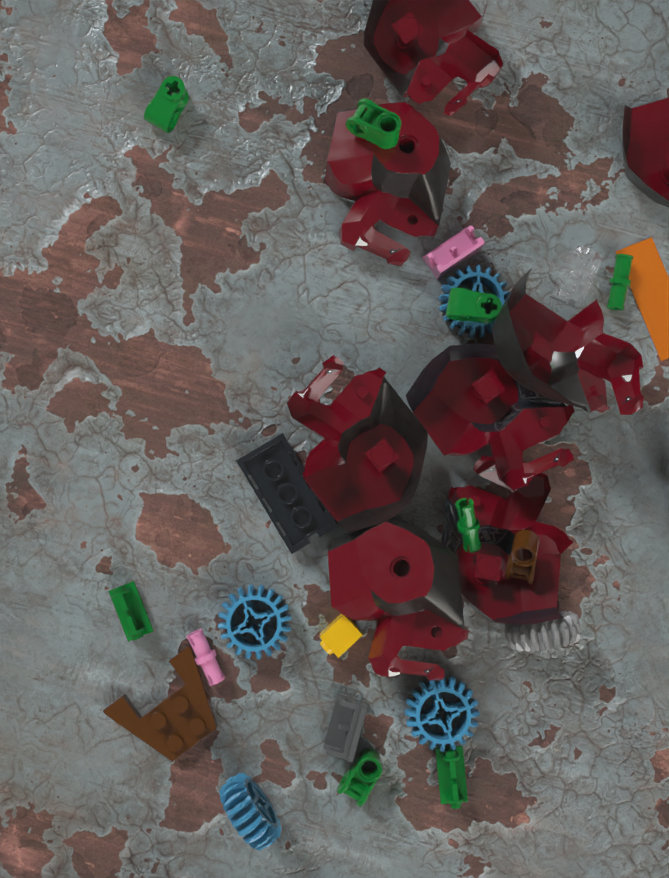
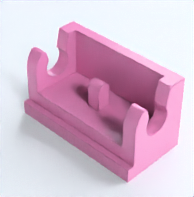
[422,225,485,279]

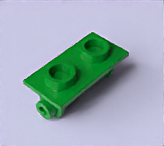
[108,581,154,642]
[435,746,468,809]

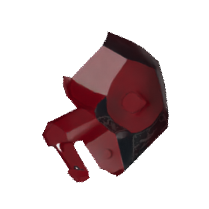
[406,343,575,490]
[441,455,573,625]

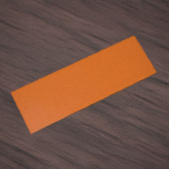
[615,237,669,361]

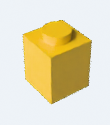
[320,614,363,658]

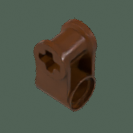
[504,530,539,585]

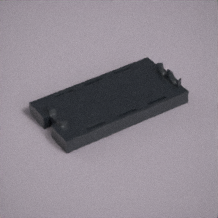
[236,433,338,554]

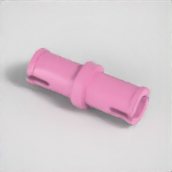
[186,628,226,686]

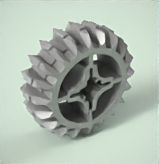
[504,610,581,652]

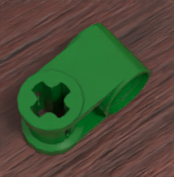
[144,76,189,134]
[345,98,401,149]
[446,288,502,324]
[336,748,382,807]

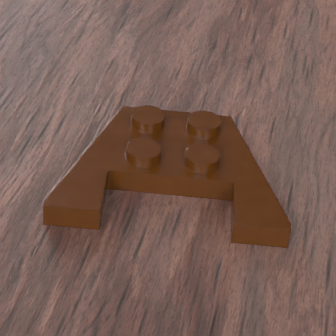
[103,645,218,762]

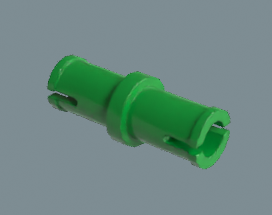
[606,254,633,311]
[455,498,481,553]

